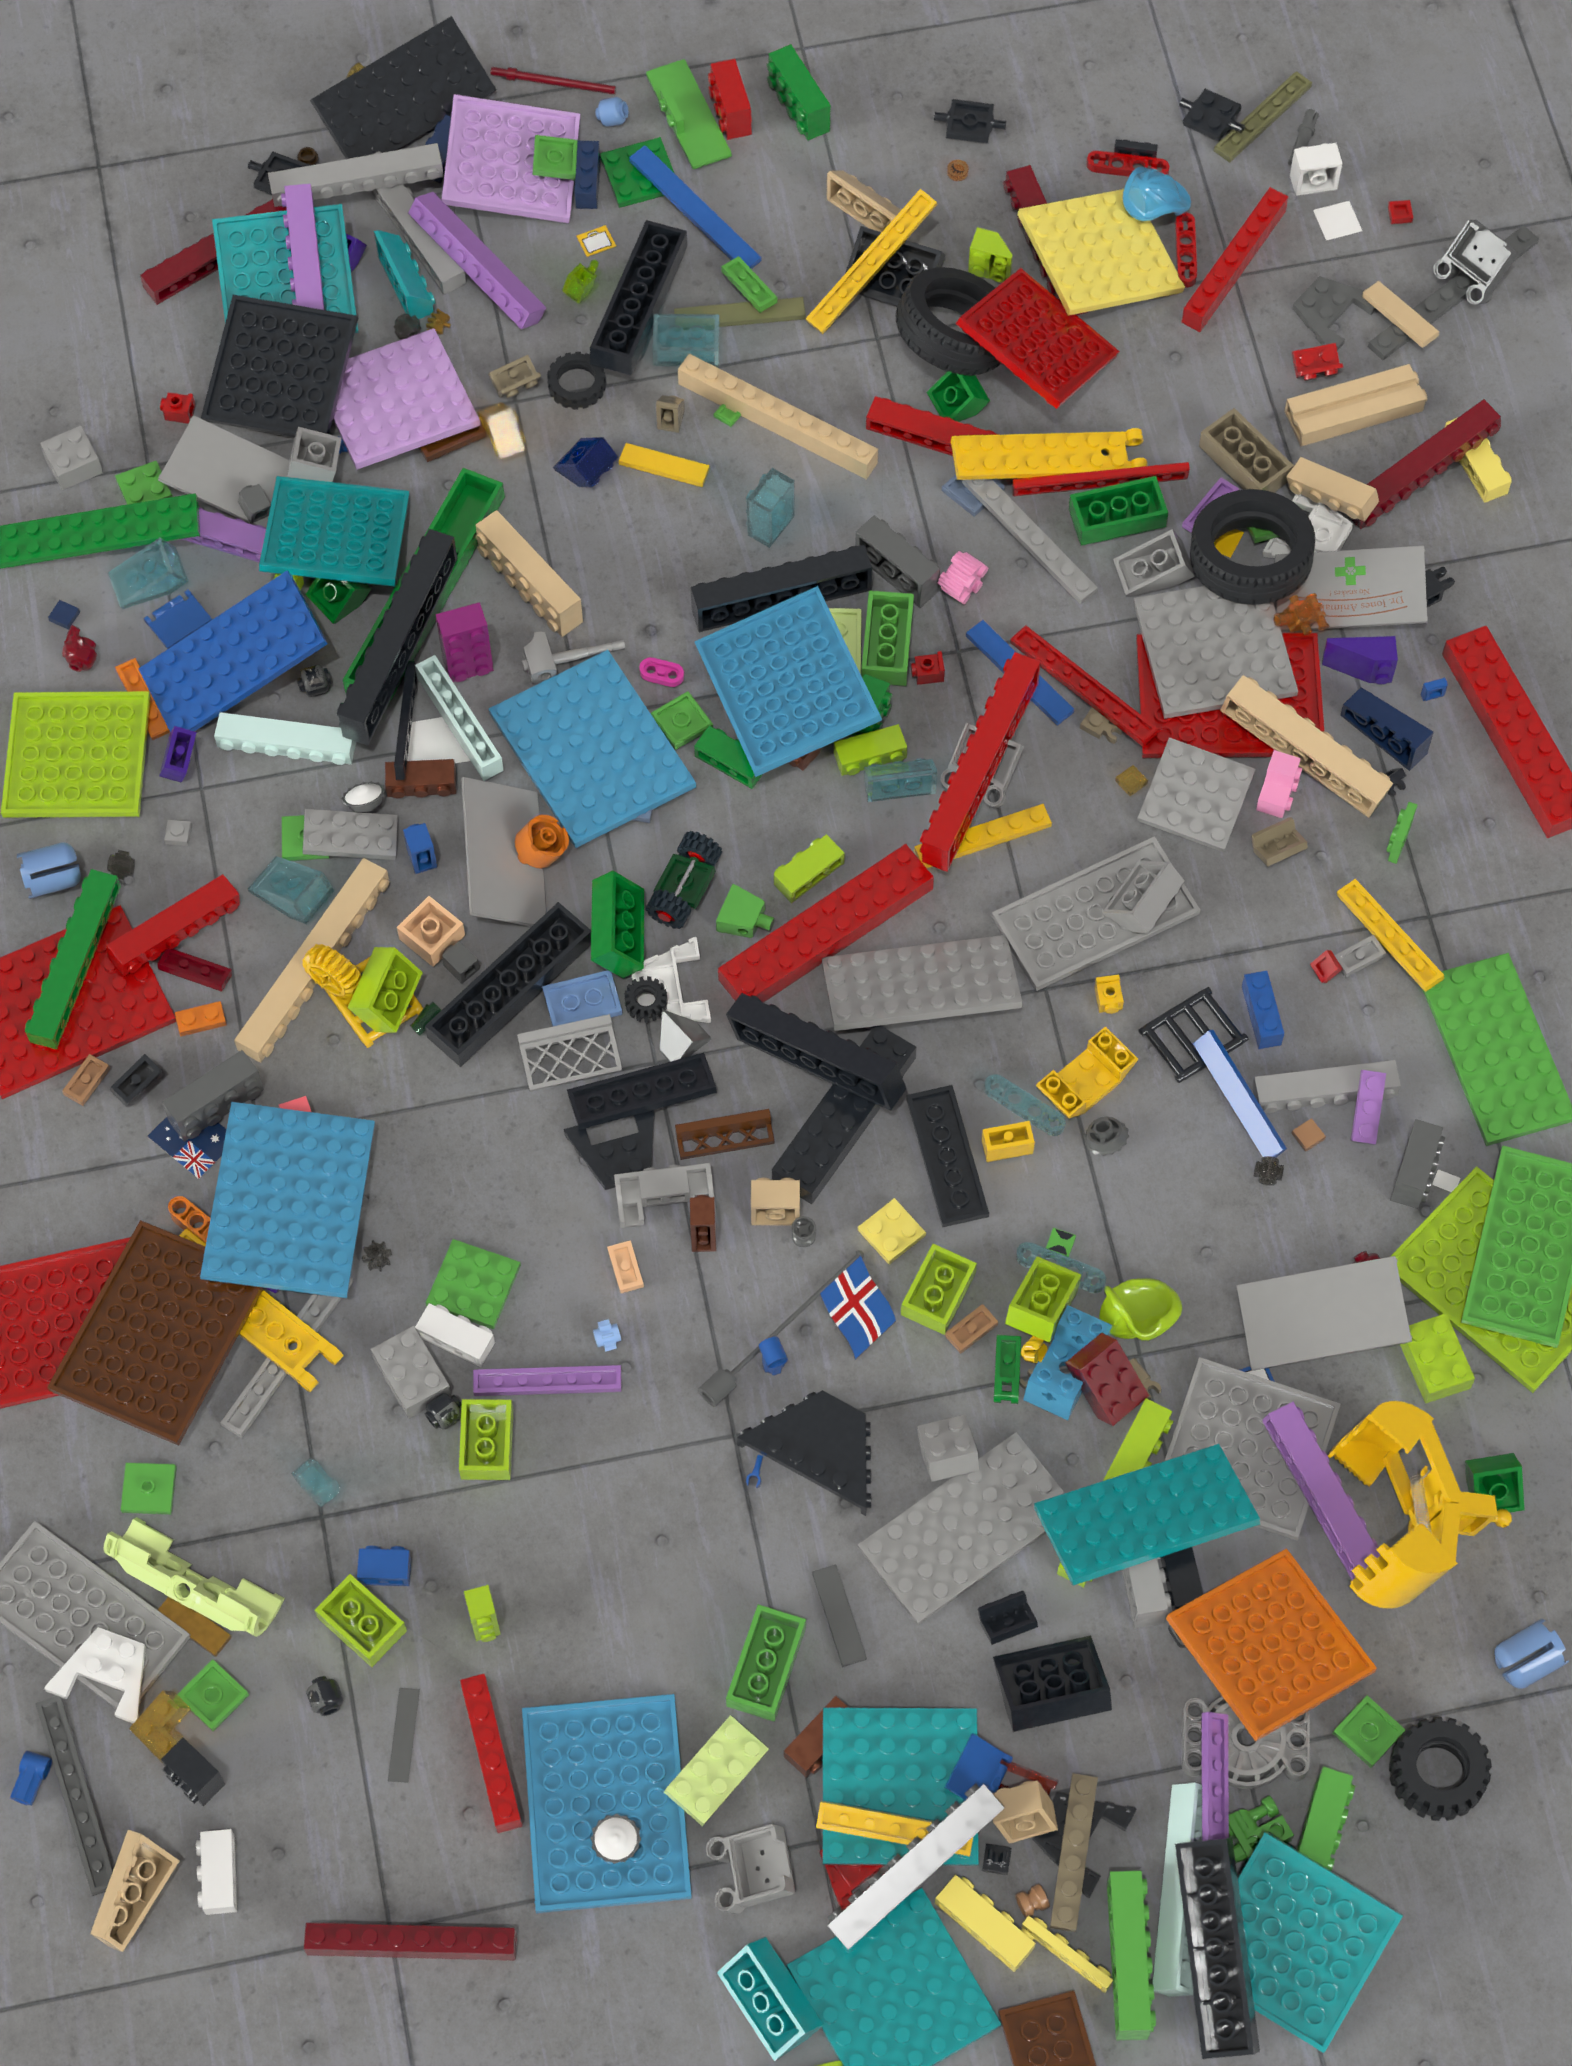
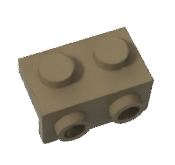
[488,355,541,398]
[1251,817,1308,867]

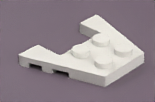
[1263,494,1353,558]
[631,937,711,1023]
[45,1627,146,1725]

